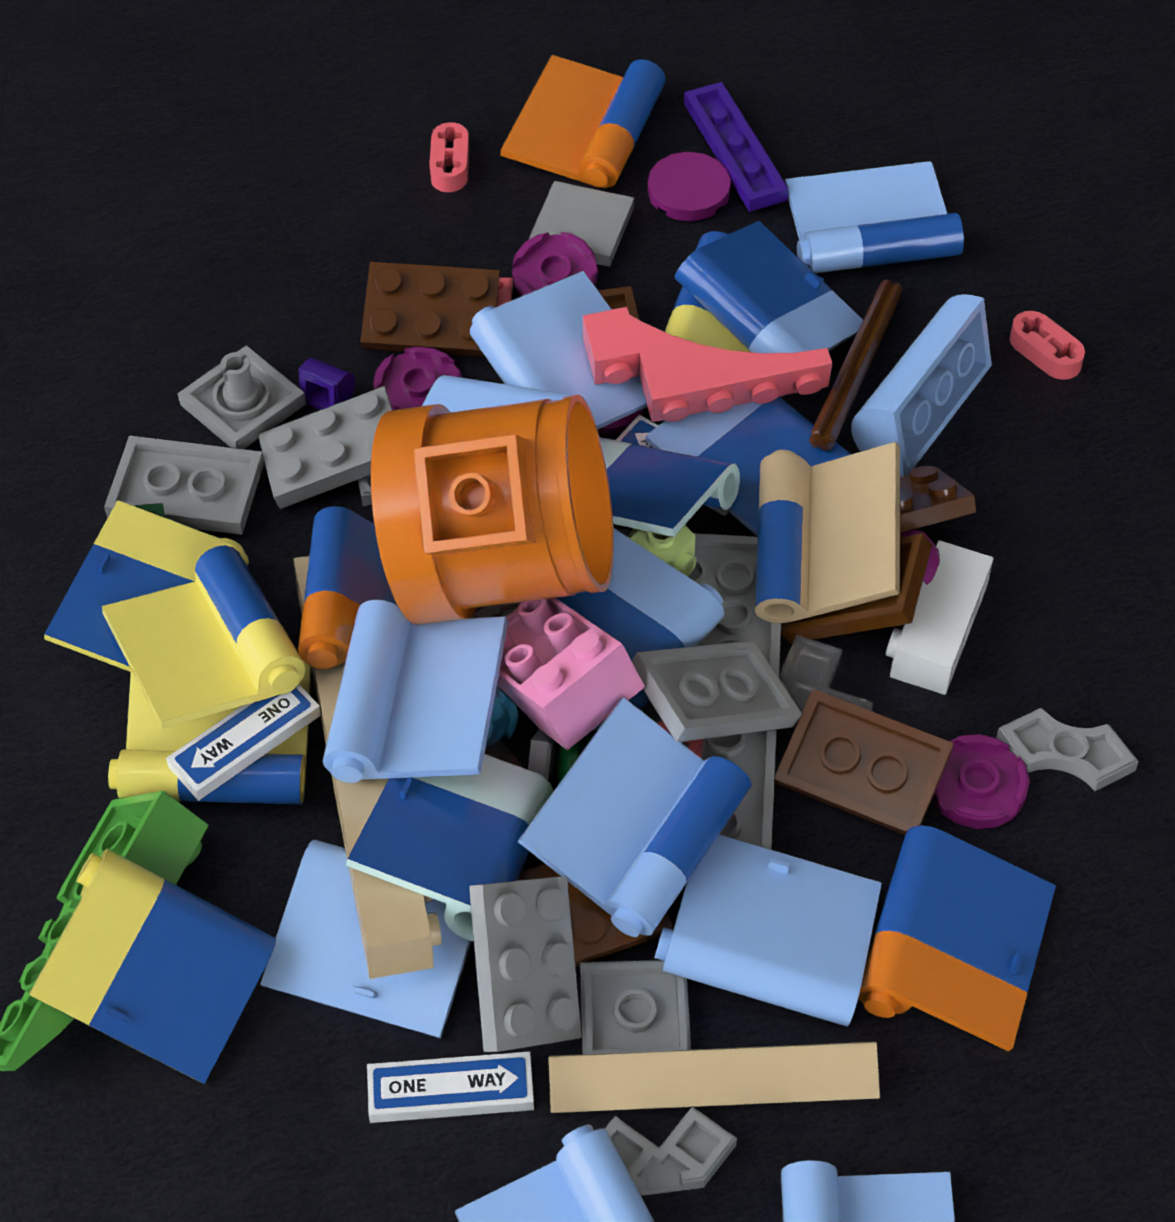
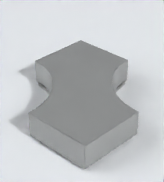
[997,708,1139,791]

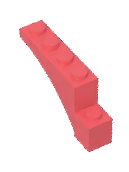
[583,307,832,422]

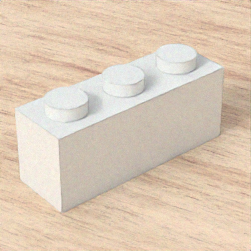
[886,541,994,695]

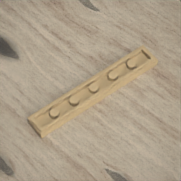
[549,1042,880,1113]

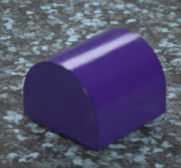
[299,358,355,410]

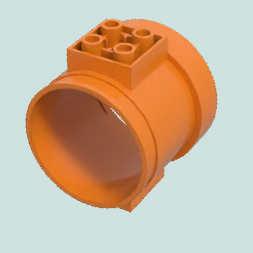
[371,394,614,625]

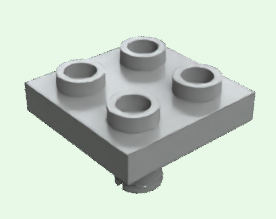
[178,346,306,449]

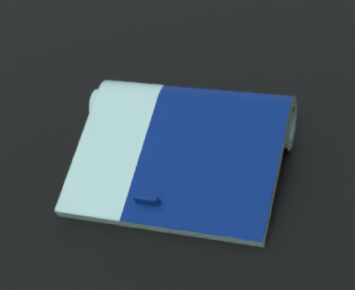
[600,437,740,537]
[346,754,554,941]

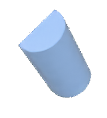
[851,294,992,477]

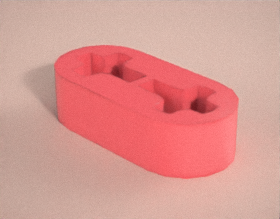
[430,122,469,192]
[1010,311,1085,380]

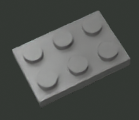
[258,386,393,509]
[104,436,264,535]
[632,641,802,742]
[469,876,582,1052]

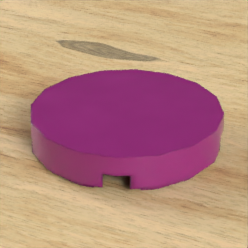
[648,152,731,221]
[512,232,598,297]
[373,347,462,410]
[932,734,1030,829]

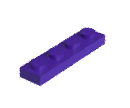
[684,82,788,212]

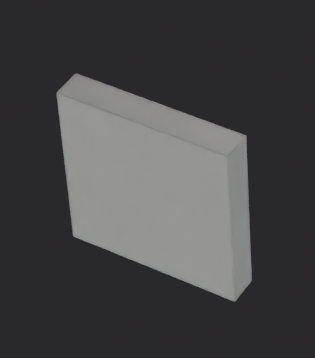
[529,181,634,267]
[580,960,691,1054]

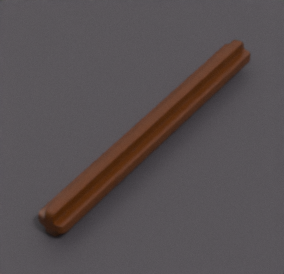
[809,279,903,451]

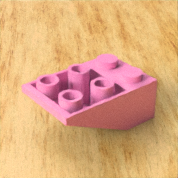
[497,598,645,750]

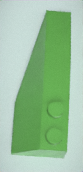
[0,791,209,1071]

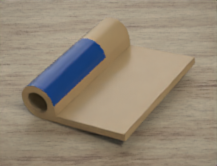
[755,442,900,623]

